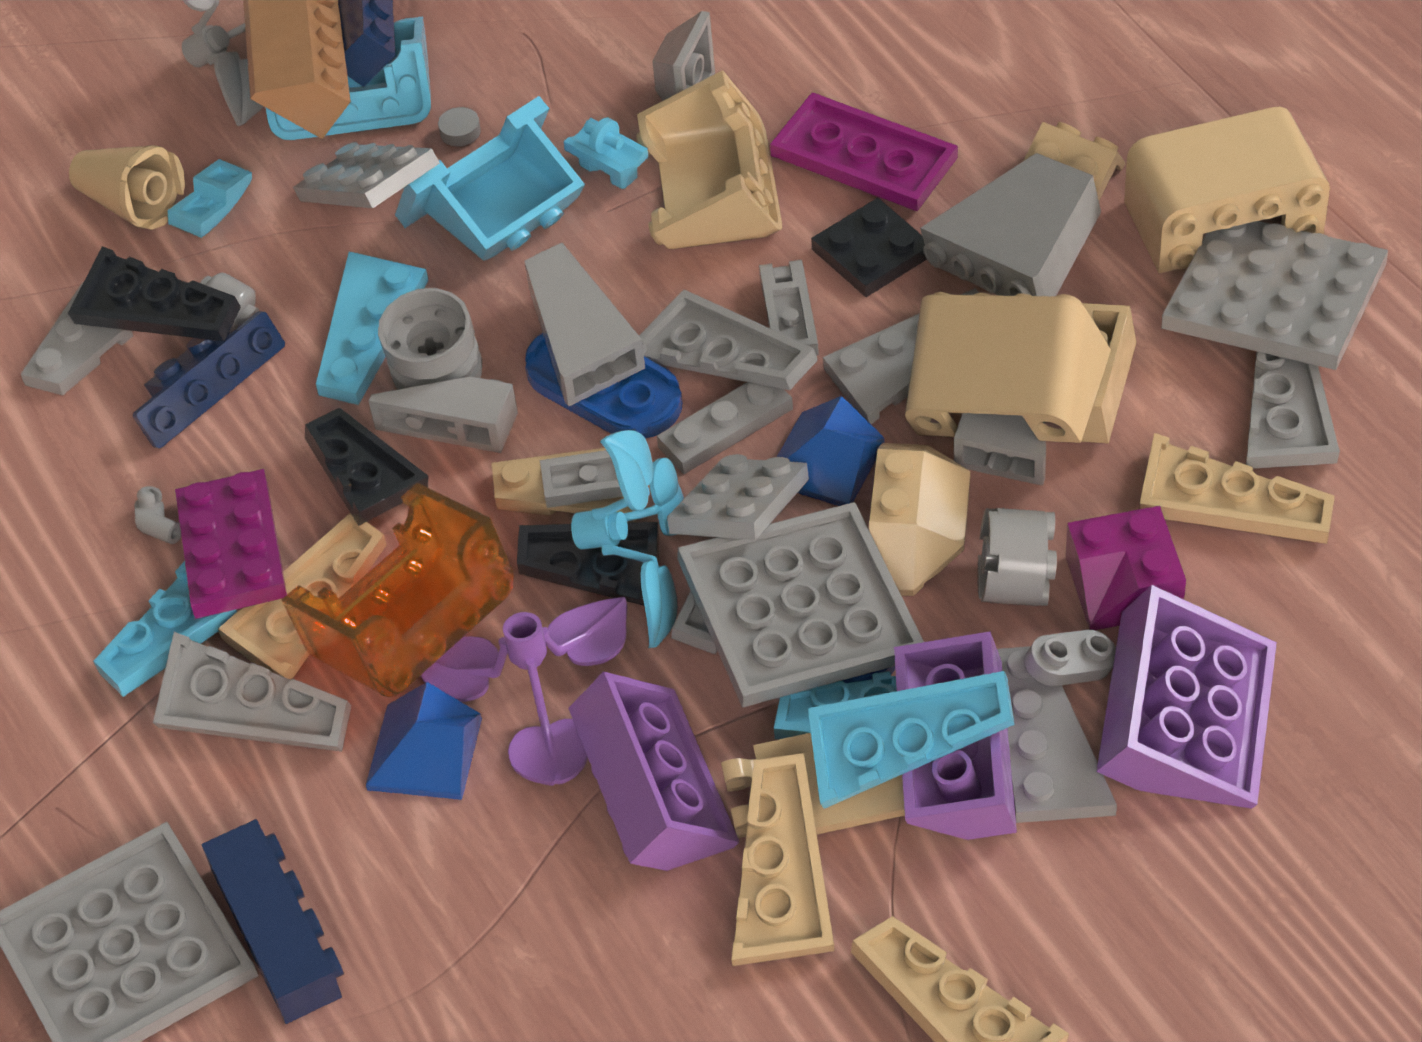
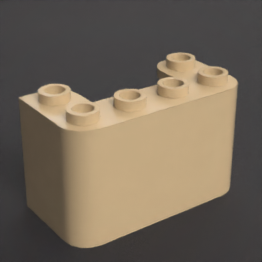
[1124,107,1330,273]

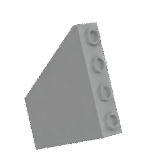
[920,153,1101,296]

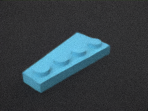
[316,251,429,405]

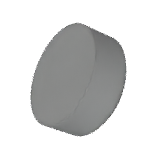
[438,107,481,146]

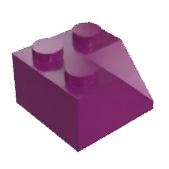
[1066,506,1186,630]

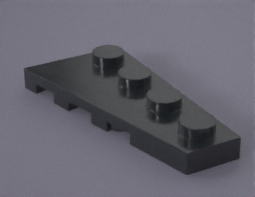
[68,246,241,342]

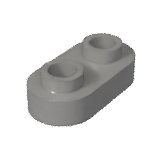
[1024,630,1116,686]

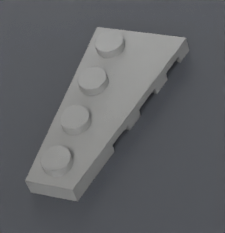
[639,290,818,390]

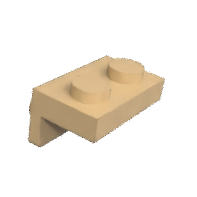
[1024,122,1125,200]

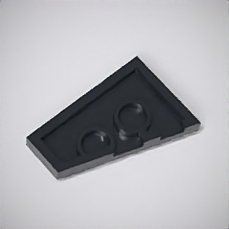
[305,407,429,526]
[517,522,659,606]

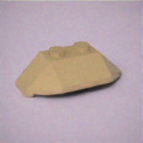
[869,443,970,596]

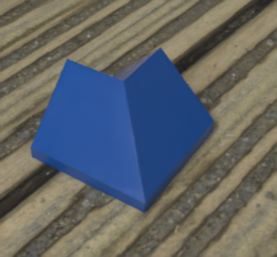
[777,396,885,506]
[366,682,482,800]

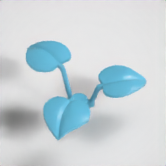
[571,430,684,648]

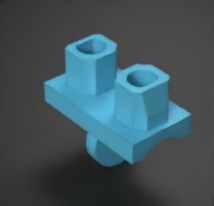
[564,117,649,189]

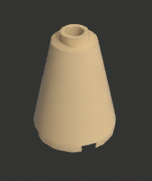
[69,145,185,230]

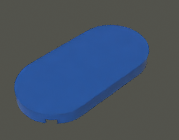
[525,333,683,439]

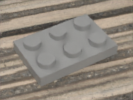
[667,454,809,540]

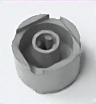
[977,508,1057,606]

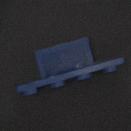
[133,311,285,448]

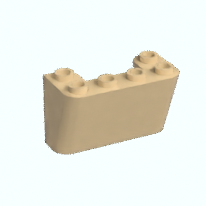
[905,292,1111,443]

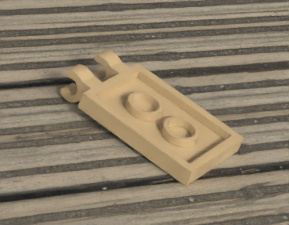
[721,733,905,838]

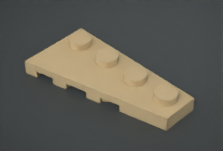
[1139,433,1335,544]
[731,753,835,966]

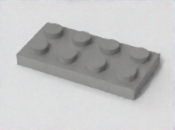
[293,142,440,208]

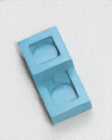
[167,159,252,238]

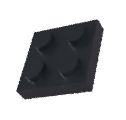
[811,197,927,297]

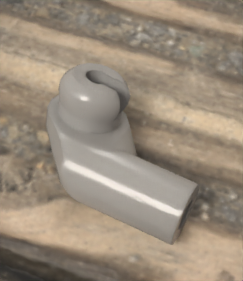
[134,486,181,544]

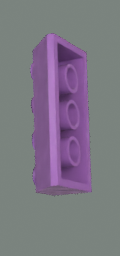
[894,631,1017,840]
[568,671,739,871]

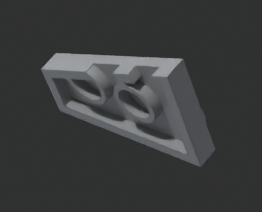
[21,282,133,395]

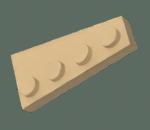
[218,513,387,680]
[851,916,1069,1042]

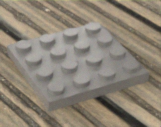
[1161,221,1388,370]
[677,502,924,708]
[0,822,258,1042]

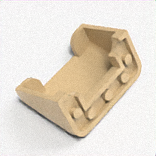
[636,70,782,249]

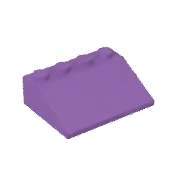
[1096,585,1277,809]

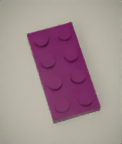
[770,92,958,212]
[175,469,288,619]

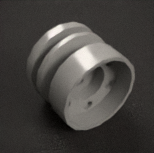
[378,288,482,390]

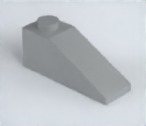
[369,376,518,453]

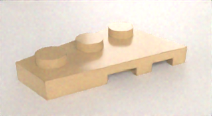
[492,448,636,522]

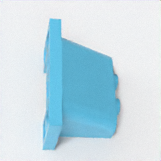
[395,96,585,261]

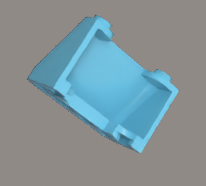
[265,16,431,140]

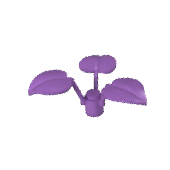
[413,597,627,786]

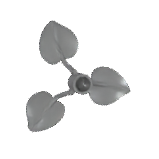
[182,0,264,126]

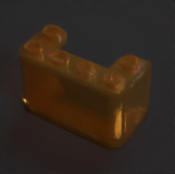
[281,483,514,698]

